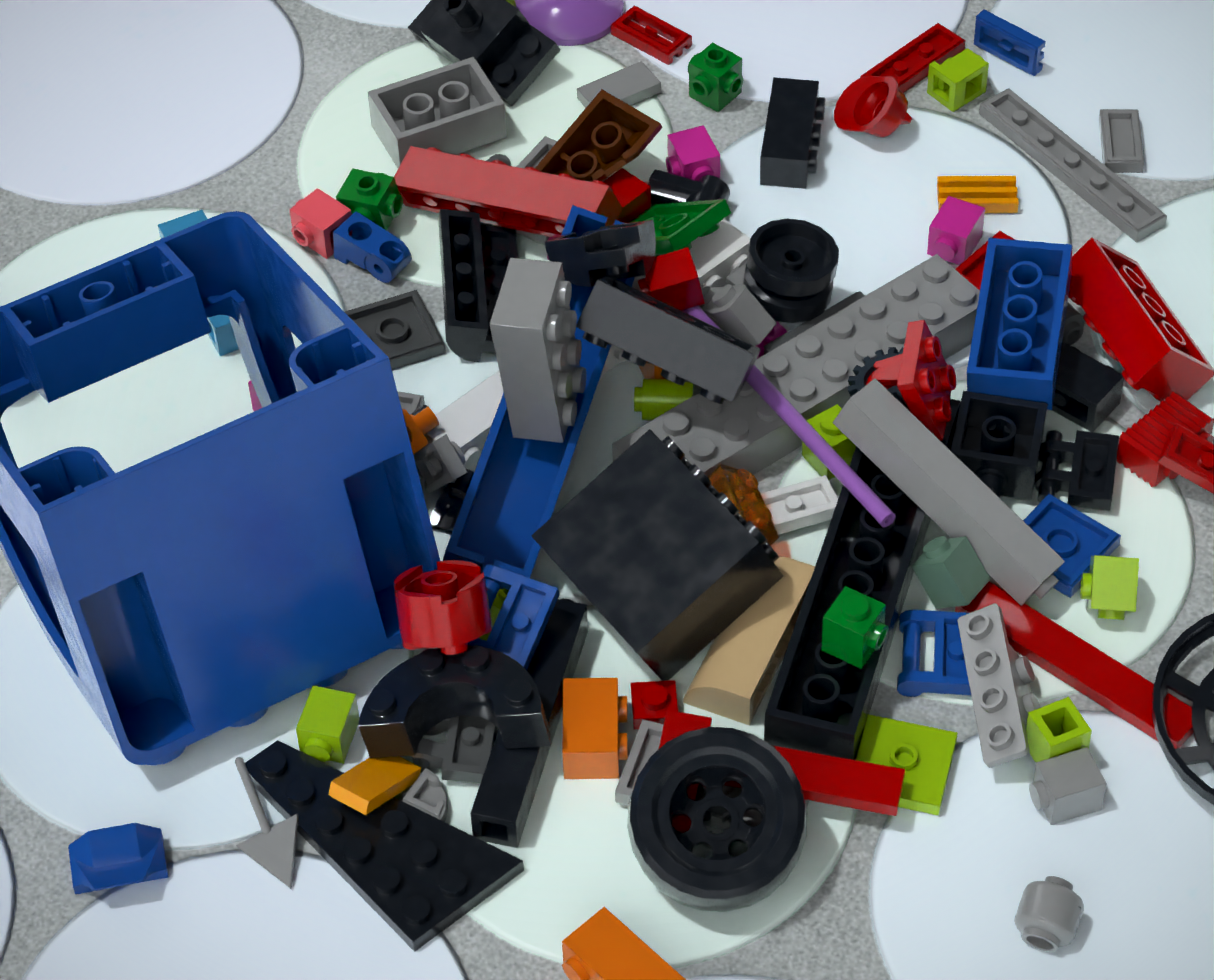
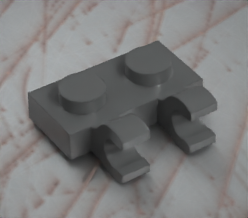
[412,715,496,783]

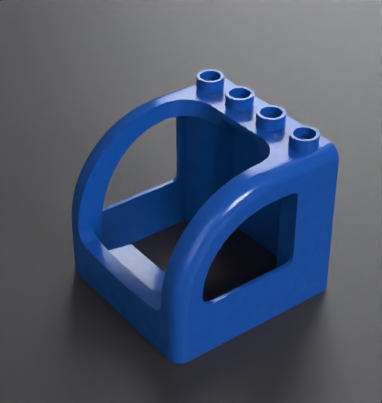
[0,211,440,765]

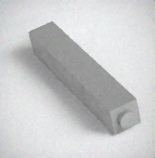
[832,378,1065,606]

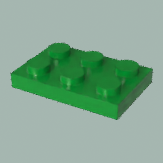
[629,199,731,257]

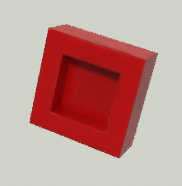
[631,680,678,730]

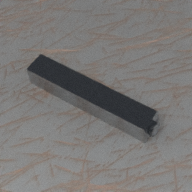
[470,599,588,848]

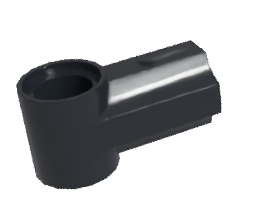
[648,169,730,204]

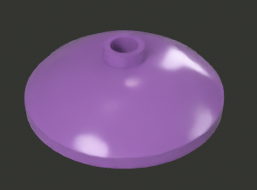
[515,0,623,46]

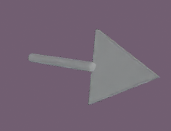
[235,757,299,889]

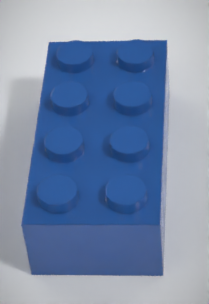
[967,238,1072,410]

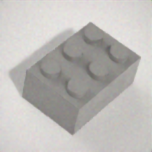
[368,57,507,168]

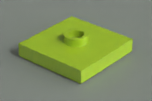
[856,714,958,816]

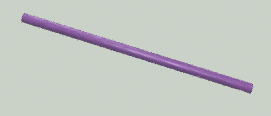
[682,306,896,527]

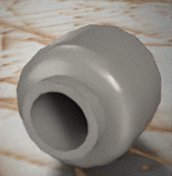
[1014,876,1084,952]

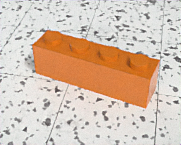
[562,907,686,980]

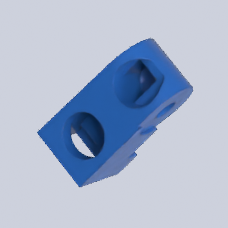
[333,211,412,283]

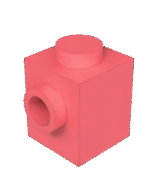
[289,188,352,259]

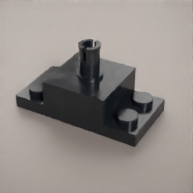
[408,0,561,107]

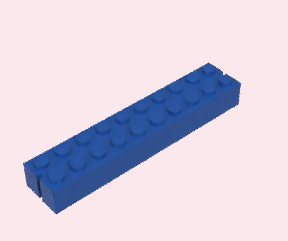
[443,205,635,578]

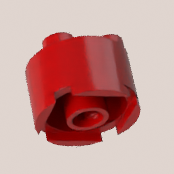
[394,560,492,655]

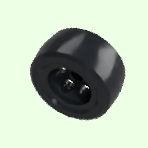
[627,727,807,912]

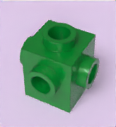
[688,42,743,112]
[336,168,403,231]

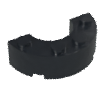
[358,645,551,758]

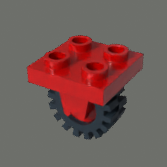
[847,320,957,441]

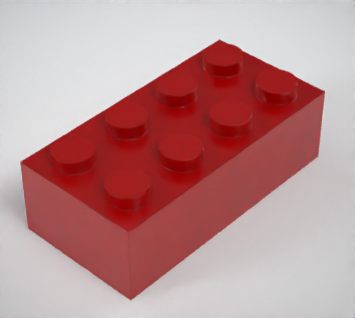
[1069,237,1214,402]

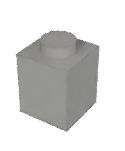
[1029,747,1107,825]

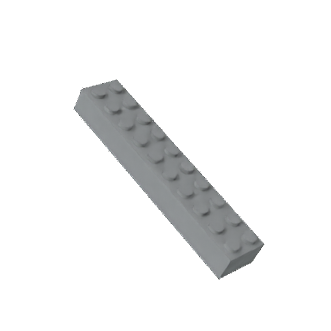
[612,254,980,493]

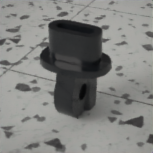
[430,469,474,531]

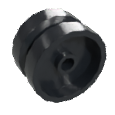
[743,218,839,323]

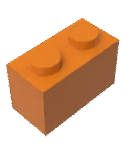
[562,678,628,779]

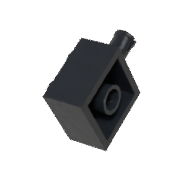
[951,391,1048,500]

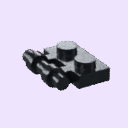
[1035,430,1119,511]

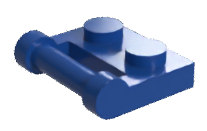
[468,565,560,670]
[897,610,971,697]

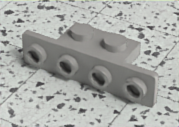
[957,604,1041,768]

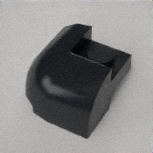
[545,220,656,287]

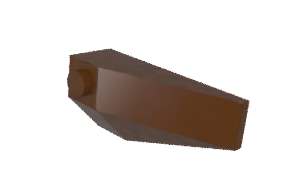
[535,89,663,182]

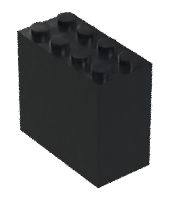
[531,429,783,681]

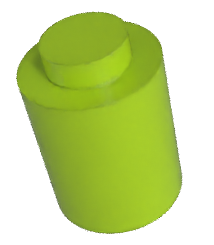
[634,379,694,421]

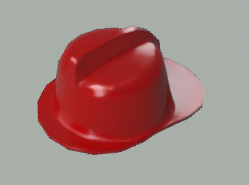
[834,76,912,138]

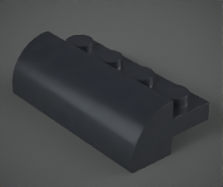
[438,209,518,363]

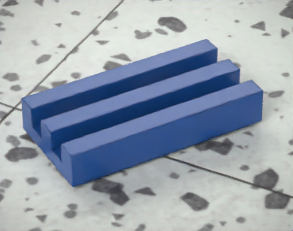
[974,9,1046,76]

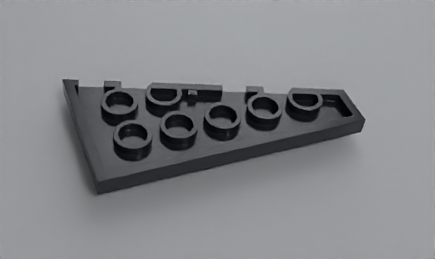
[245,740,524,952]

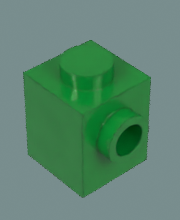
[821,586,889,669]

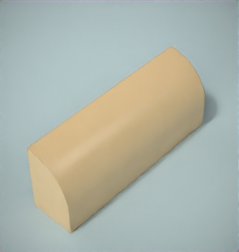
[683,556,815,726]

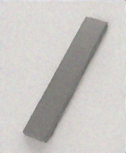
[979,88,1167,243]

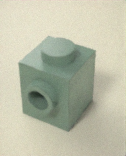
[911,536,990,609]

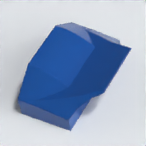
[68,823,169,895]

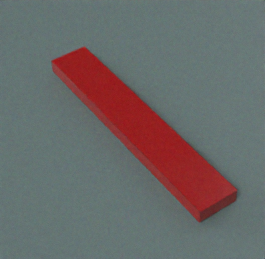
[955,581,1193,749]

